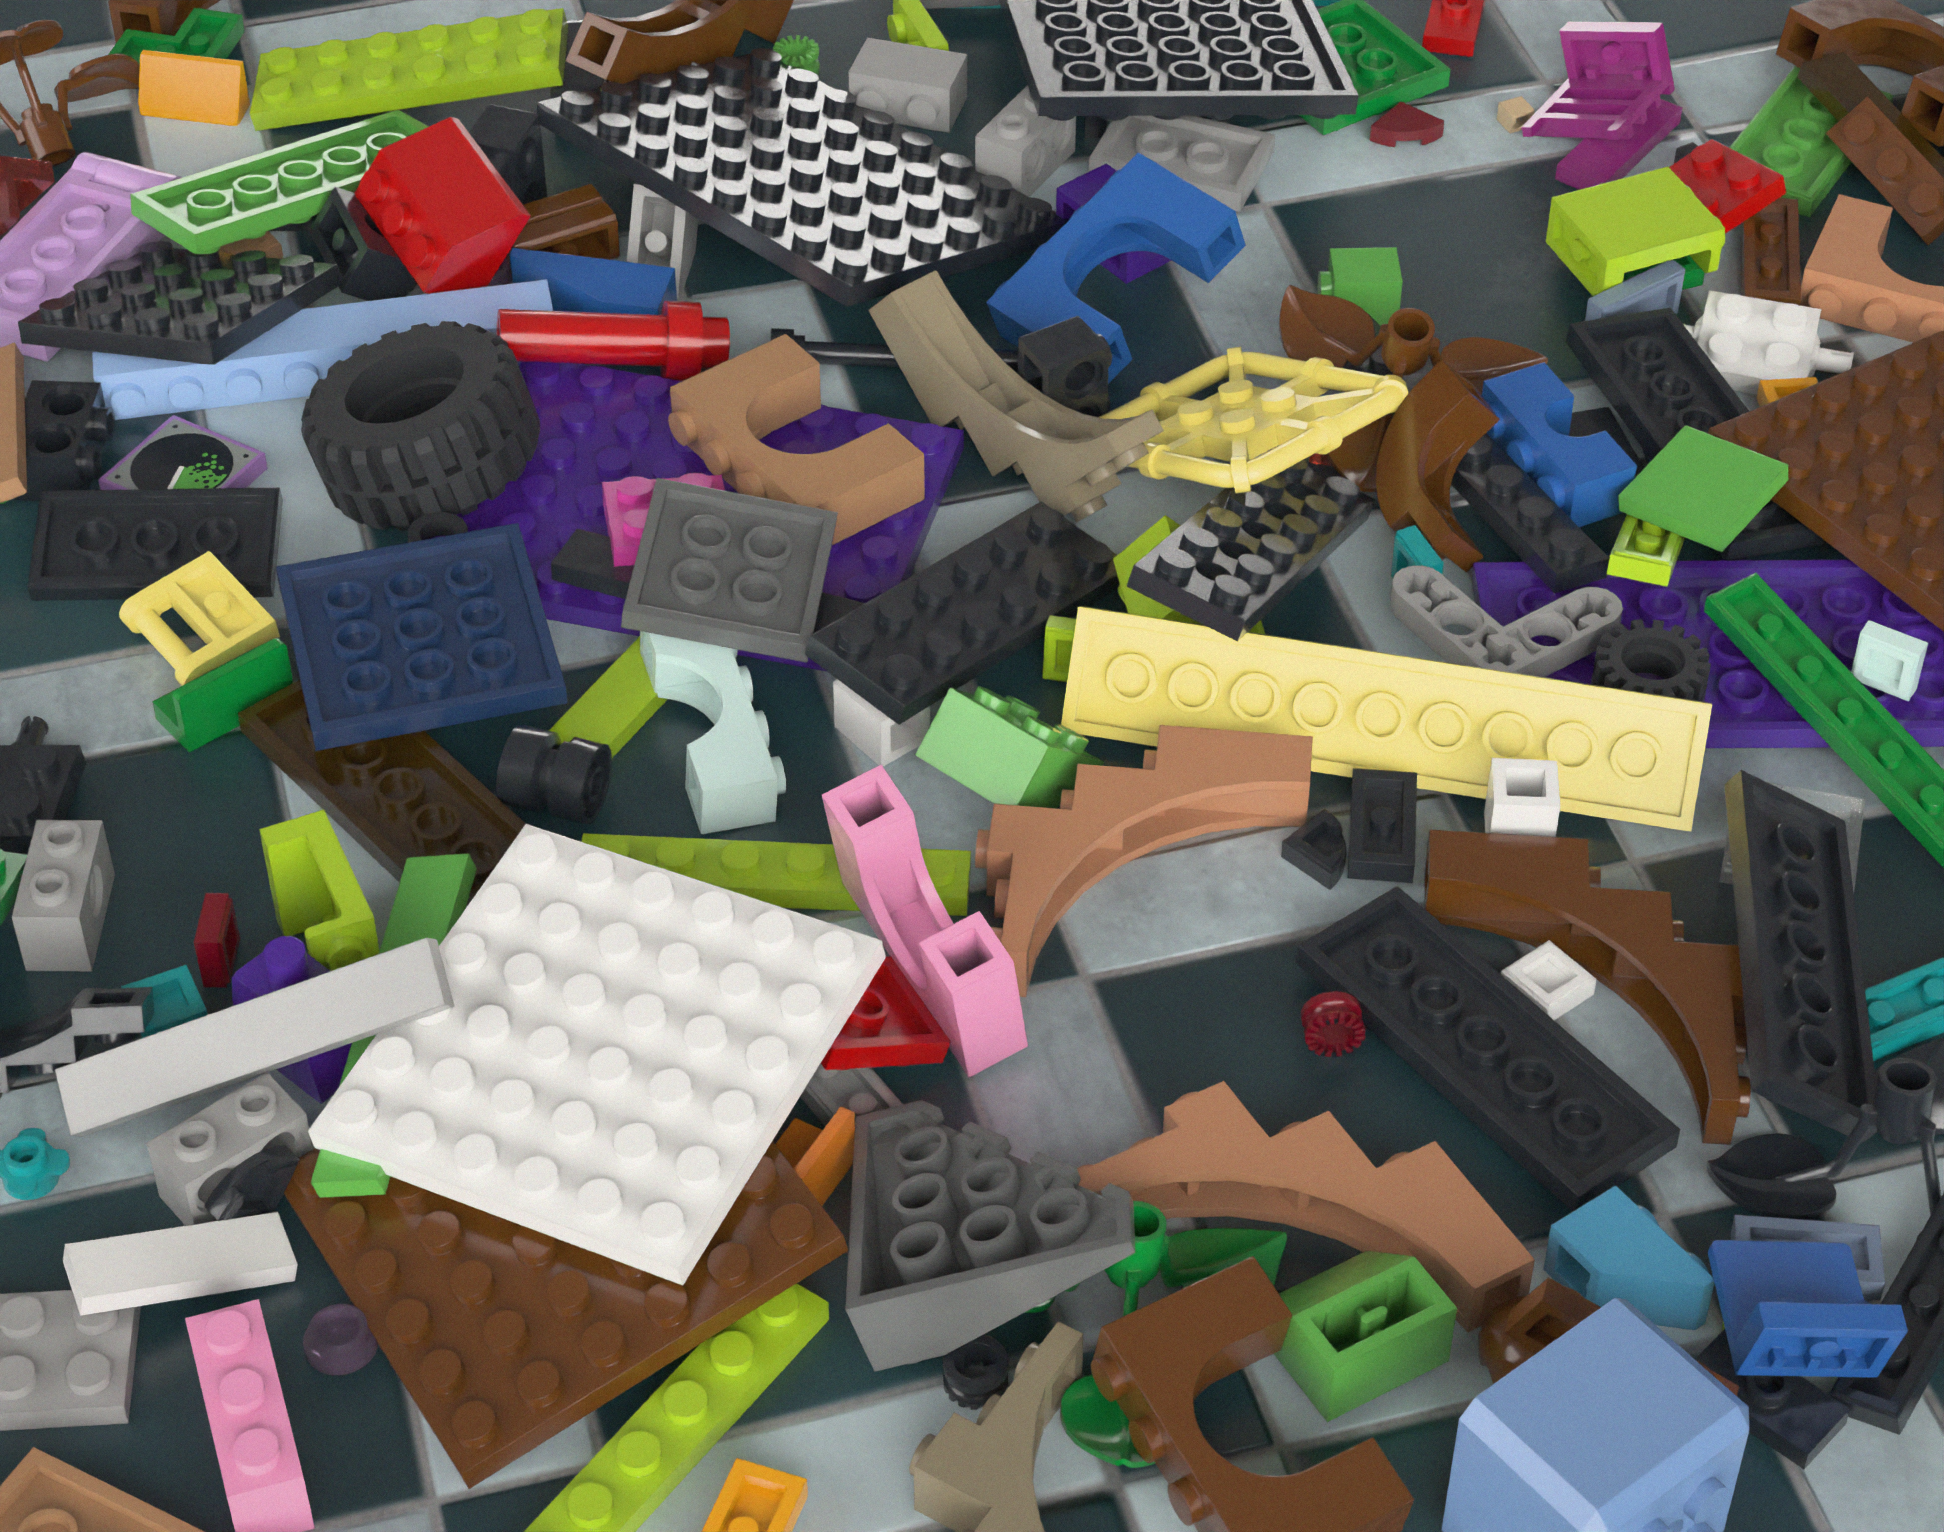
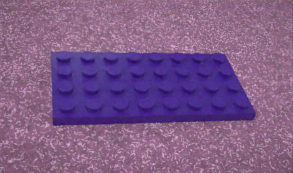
[1471,560,1944,749]

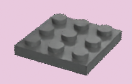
[621,478,838,663]

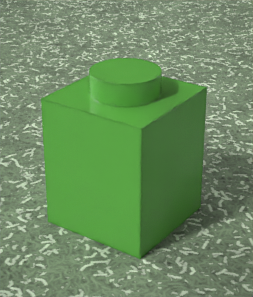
[1318,247,1403,326]

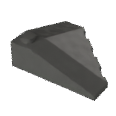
[845,1100,1135,1372]

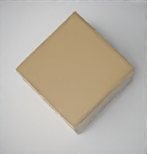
[1497,96,1535,133]

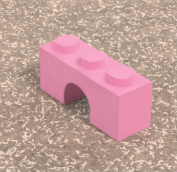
[185,1299,315,1532]

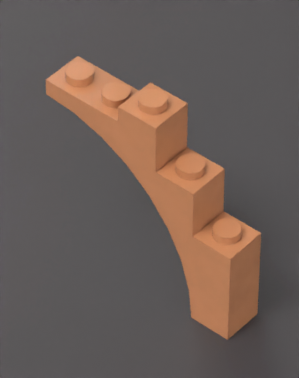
[975,725,1313,997]
[1077,1081,1535,1332]

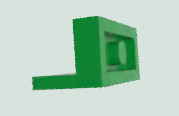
[152,638,293,753]

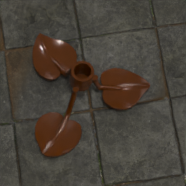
[0,20,140,168]
[1279,285,1548,492]

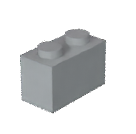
[848,37,967,133]

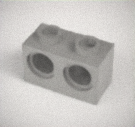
[975,85,1076,197]
[146,1072,313,1226]

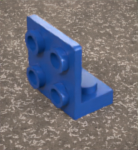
[1708,1240,1908,1378]

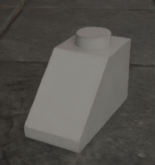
[627,184,698,300]

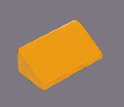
[138,50,250,126]

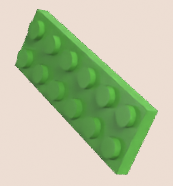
[130,110,429,254]

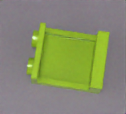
[1546,166,1725,296]
[259,809,380,971]

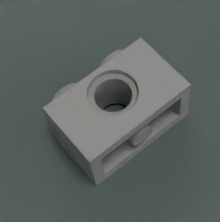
[12,820,115,972]

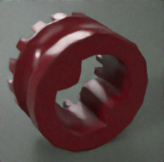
[1301,991,1366,1057]

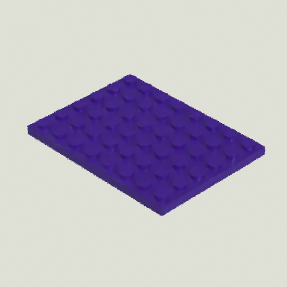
[430,362,964,672]

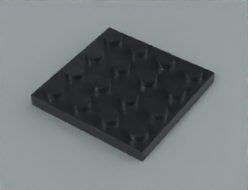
[18,241,339,365]

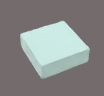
[1851,620,1928,701]

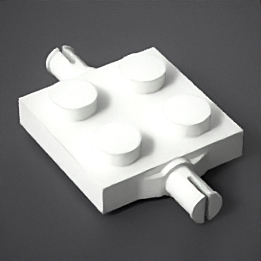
[1683,290,1854,395]

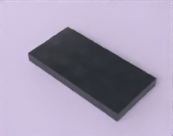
[27,487,283,601]

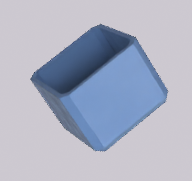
[1441,1298,1749,1532]

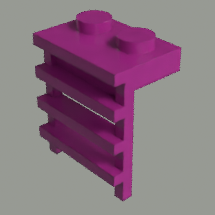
[1521,21,1675,140]

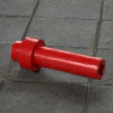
[496,301,730,381]

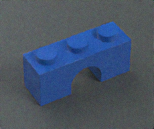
[1482,362,1637,527]

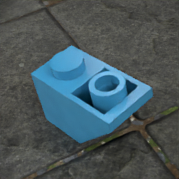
[1543,1186,1715,1330]

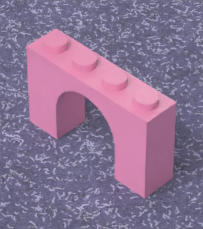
[822,765,1028,1078]

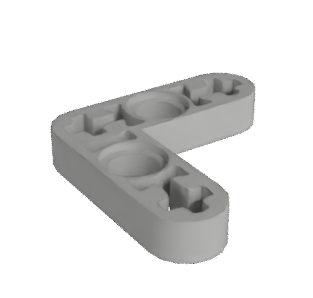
[1390,566,1623,677]

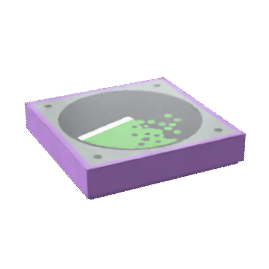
[98,415,268,490]

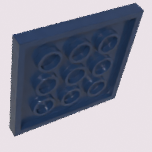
[276,523,567,751]

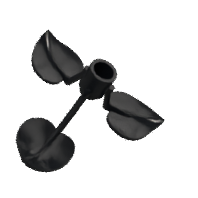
[1707,1037,1944,1238]

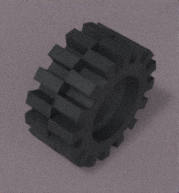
[1591,619,1711,702]

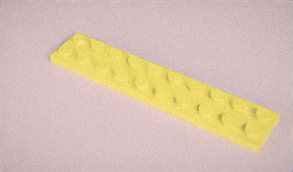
[1061,606,1712,832]

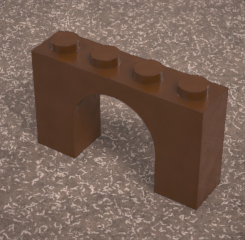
[1776,0,1944,147]
[1091,1256,1414,1532]

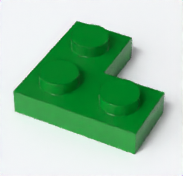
[108,8,245,64]

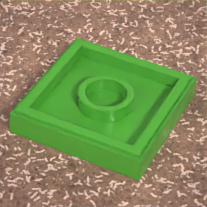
[1618,425,1789,552]

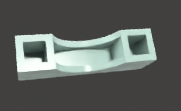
[640,631,786,834]

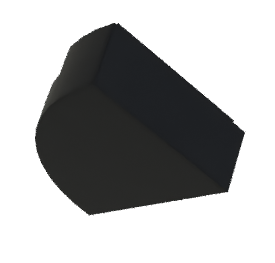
[1281,809,1347,890]
[204,1145,300,1221]

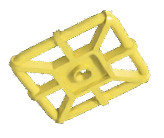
[1098,346,1408,494]

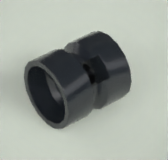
[496,724,612,824]

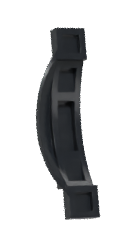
[0,987,155,1098]

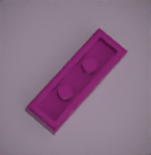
[1555,99,1683,190]

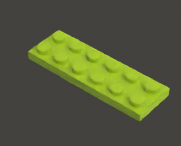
[250,8,568,131]

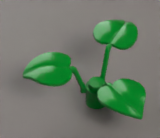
[1024,1201,1287,1468]

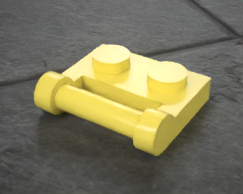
[119,551,280,686]

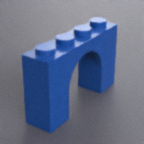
[986,152,1246,384]

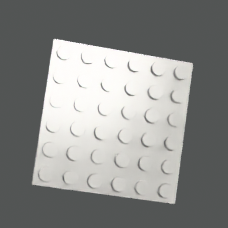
[308,824,886,1285]

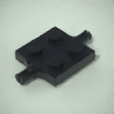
[0,716,86,854]

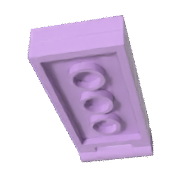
[0,152,182,362]

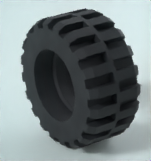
[301,321,541,531]

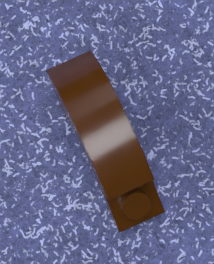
[1376,359,1500,573]

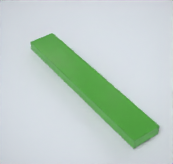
[311,853,477,1198]

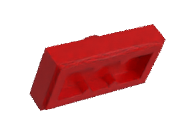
[1422,0,1486,57]

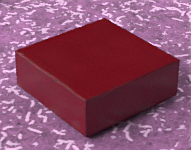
[194,893,240,988]

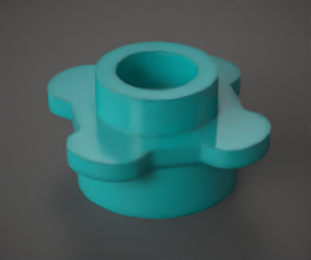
[0,1128,70,1200]

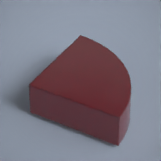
[1370,102,1444,147]

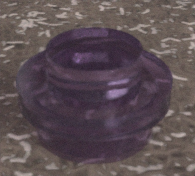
[303,1304,378,1375]

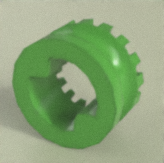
[773,35,820,75]

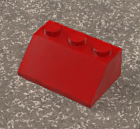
[354,117,531,294]

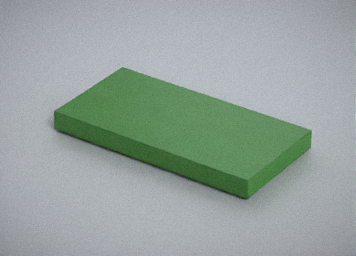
[1729,66,1894,218]

